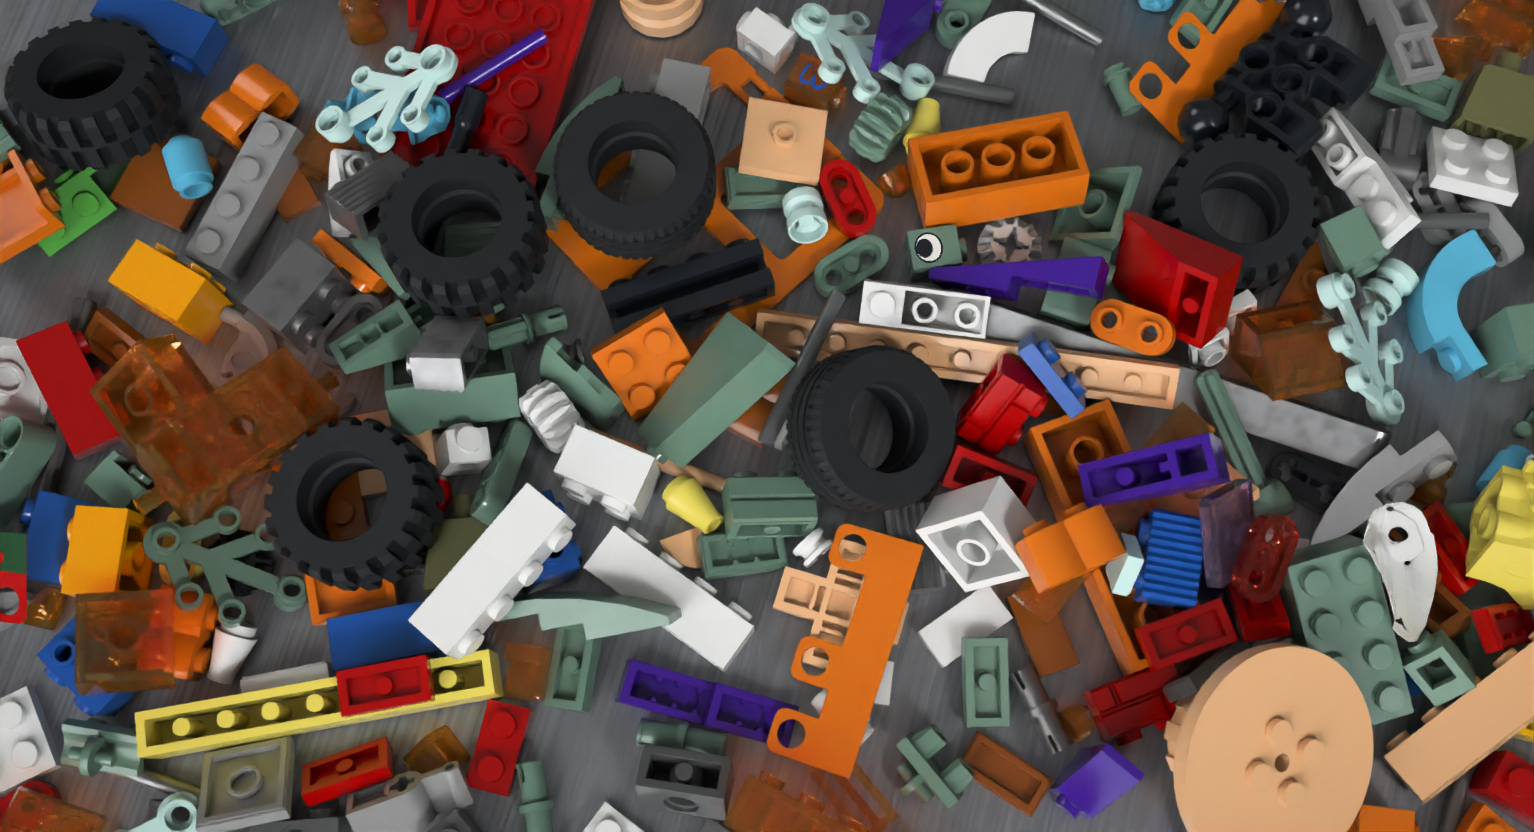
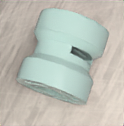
[782,186,828,244]
[1361,258,1420,316]

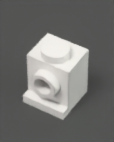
[736,7,799,74]
[433,423,492,476]

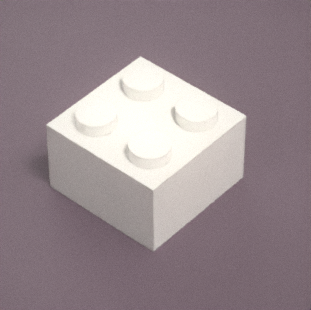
[554,424,661,522]
[915,476,1036,592]

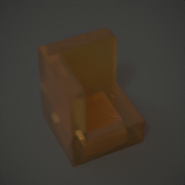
[504,642,553,703]

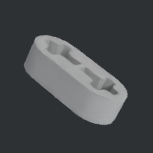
[1408,171,1466,248]
[1458,197,1524,267]

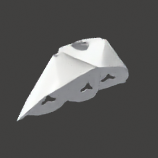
[1363,502,1438,642]

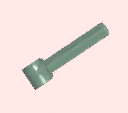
[1193,369,1294,532]

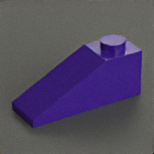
[870,0,943,72]
[1077,432,1231,509]
[1049,743,1145,819]

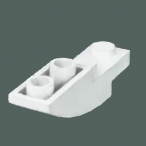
[1311,107,1421,250]

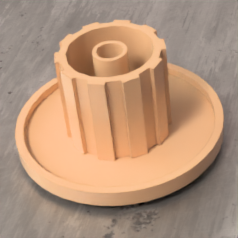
[1164,643,1374,832]

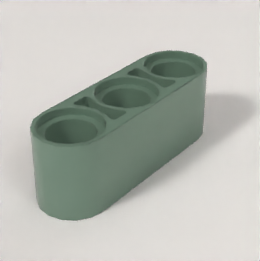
[0,415,57,531]

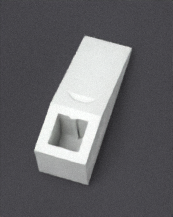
[859,278,991,339]

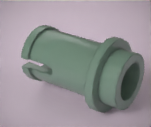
[1103,62,1144,117]

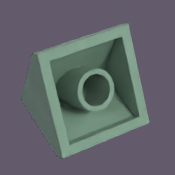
[1048,165,1143,254]

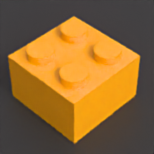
[107,239,235,345]
[59,505,159,607]

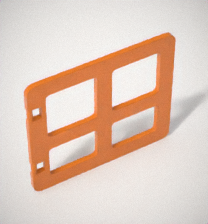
[546,47,884,356]

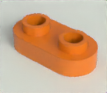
[1090,299,1176,356]

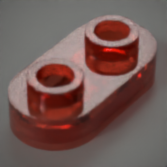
[1232,513,1299,602]

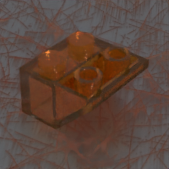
[1230,299,1348,401]

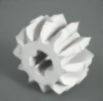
[519,380,585,454]

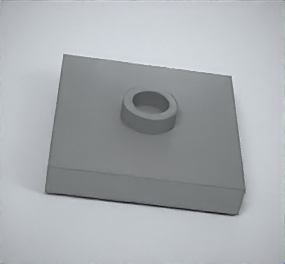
[195,735,295,832]

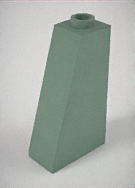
[636,311,796,468]

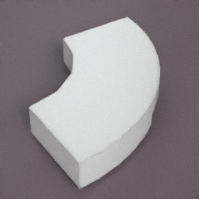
[943,11,1035,83]

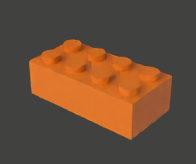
[907,110,1090,229]

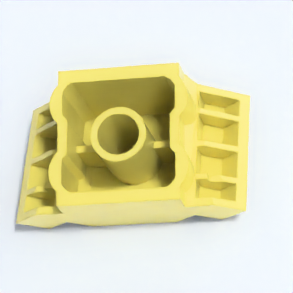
[1465,460,1534,610]

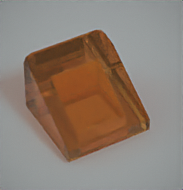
[1432,36,1477,82]
[403,725,471,774]

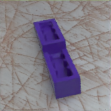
[928,256,1110,302]
[615,659,799,748]

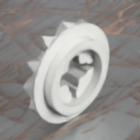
[977,216,1042,264]

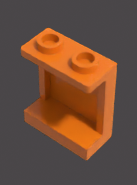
[0,149,65,264]

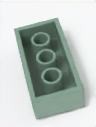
[1266,535,1414,725]

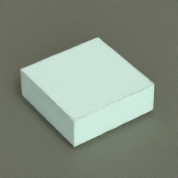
[1105,532,1144,596]

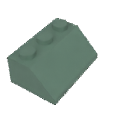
[384,346,521,435]

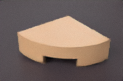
[660,527,702,570]

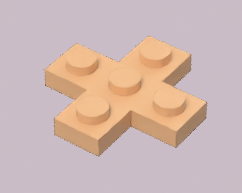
[773,539,909,670]

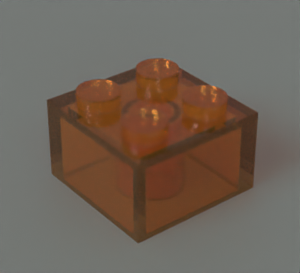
[74,589,176,695]

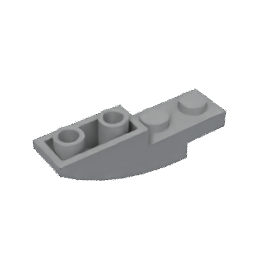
[1358,0,1445,86]
[1309,430,1458,546]

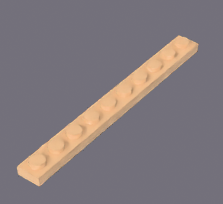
[755,308,1180,410]

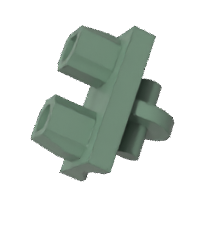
[60,718,144,777]
[896,724,975,809]

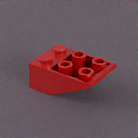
[1112,210,1244,349]

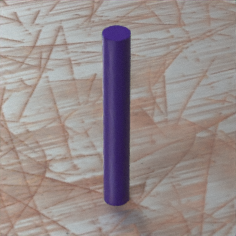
[438,28,549,104]

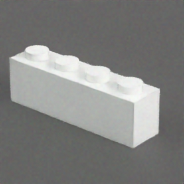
[408,482,576,660]
[583,525,755,673]

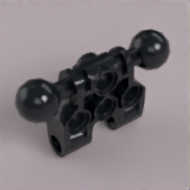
[1177,0,1376,163]

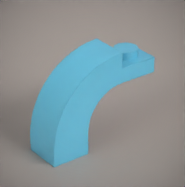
[1406,229,1497,382]

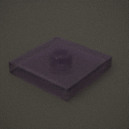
[1198,479,1259,588]

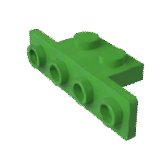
[38,167,118,257]

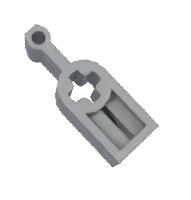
[345,761,474,832]

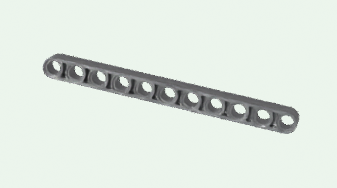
[950,288,1392,470]

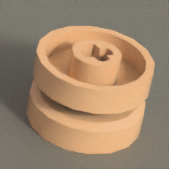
[619,0,704,38]

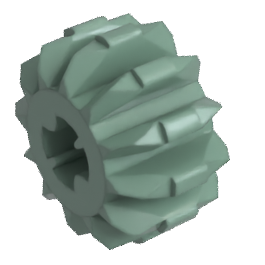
[849,92,913,163]

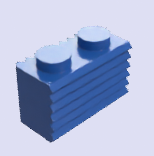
[1132,508,1208,610]

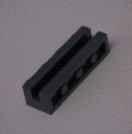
[601,238,775,334]

